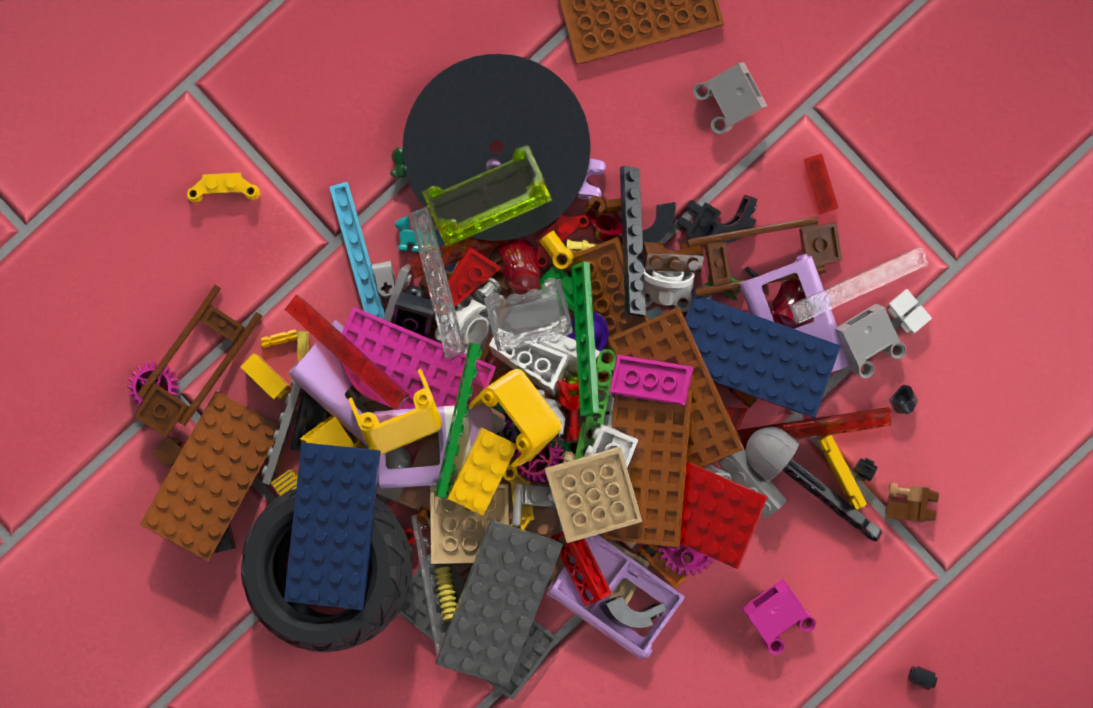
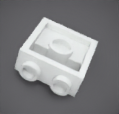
[585,424,638,467]

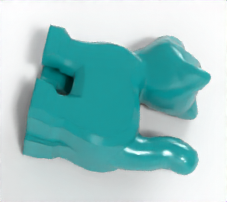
[395,216,426,252]

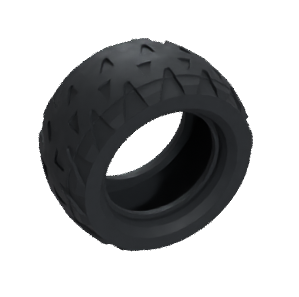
[241,488,412,652]

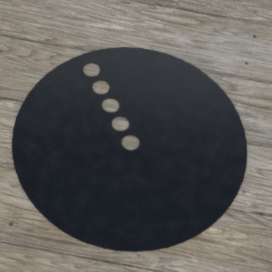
[403,54,591,241]

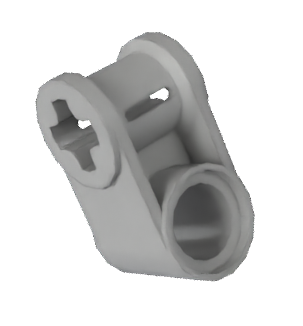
[372,261,395,299]
[471,278,502,306]

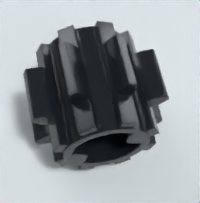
[853,458,878,482]

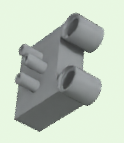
[693,62,767,134]
[835,304,906,378]

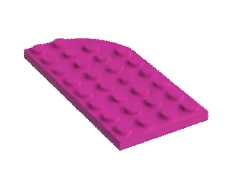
[339,307,496,410]

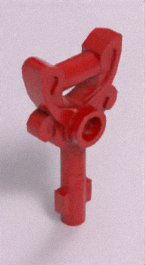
[557,380,580,441]

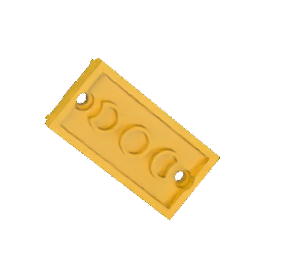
[817,435,867,510]

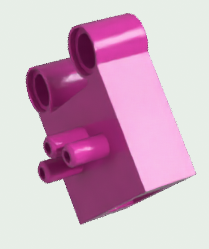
[742,579,816,655]

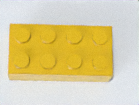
[446,427,517,515]

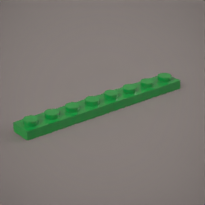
[571,261,599,417]
[435,342,482,498]

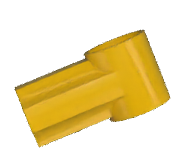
[539,231,574,269]

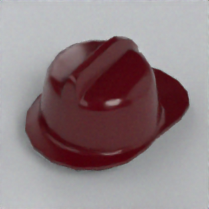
[586,208,622,242]

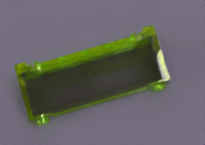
[422,146,552,247]

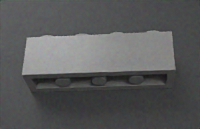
[717,449,787,519]

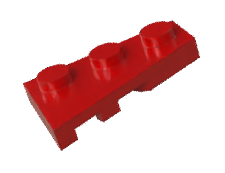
[438,247,502,306]

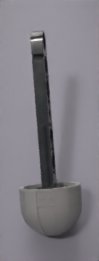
[746,427,883,542]

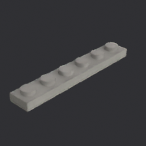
[261,379,303,485]

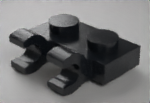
[676,200,721,239]

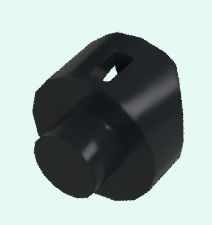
[889,385,918,414]

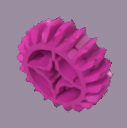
[127,361,180,409]
[513,441,564,483]

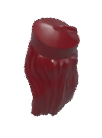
[499,238,540,298]
[771,278,810,329]

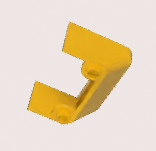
[348,369,442,455]
[468,369,561,468]

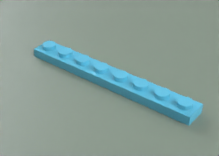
[329,182,385,319]

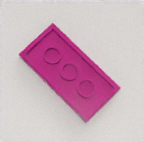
[609,355,693,406]

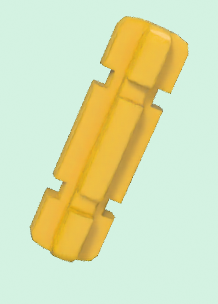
[260,330,297,348]

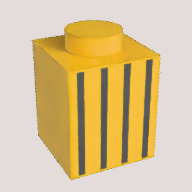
[271,469,298,496]

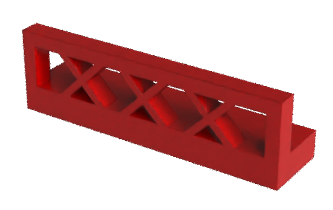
[551,531,612,607]

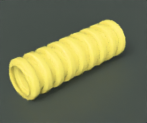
[434,566,457,622]

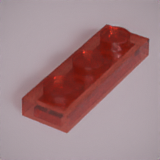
[803,153,839,214]

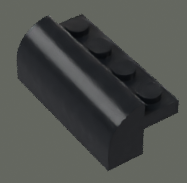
[290,390,348,451]

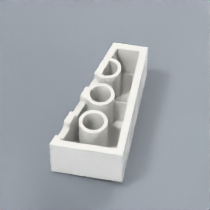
[489,329,570,397]

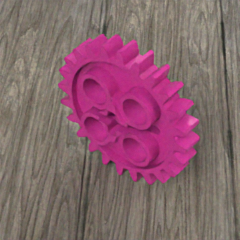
[656,544,714,577]

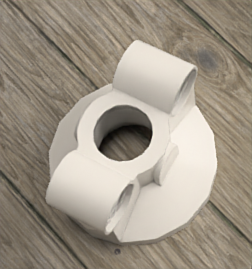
[643,269,695,312]
[435,295,497,354]

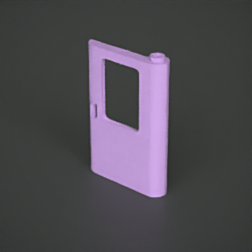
[739,254,851,372]
[287,320,369,449]

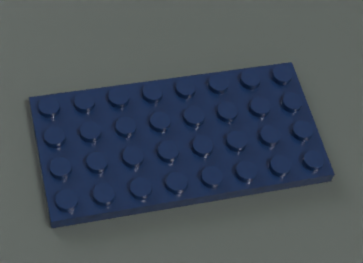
[685,295,841,419]
[284,442,381,610]

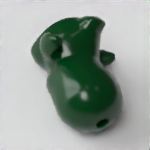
[390,147,407,179]

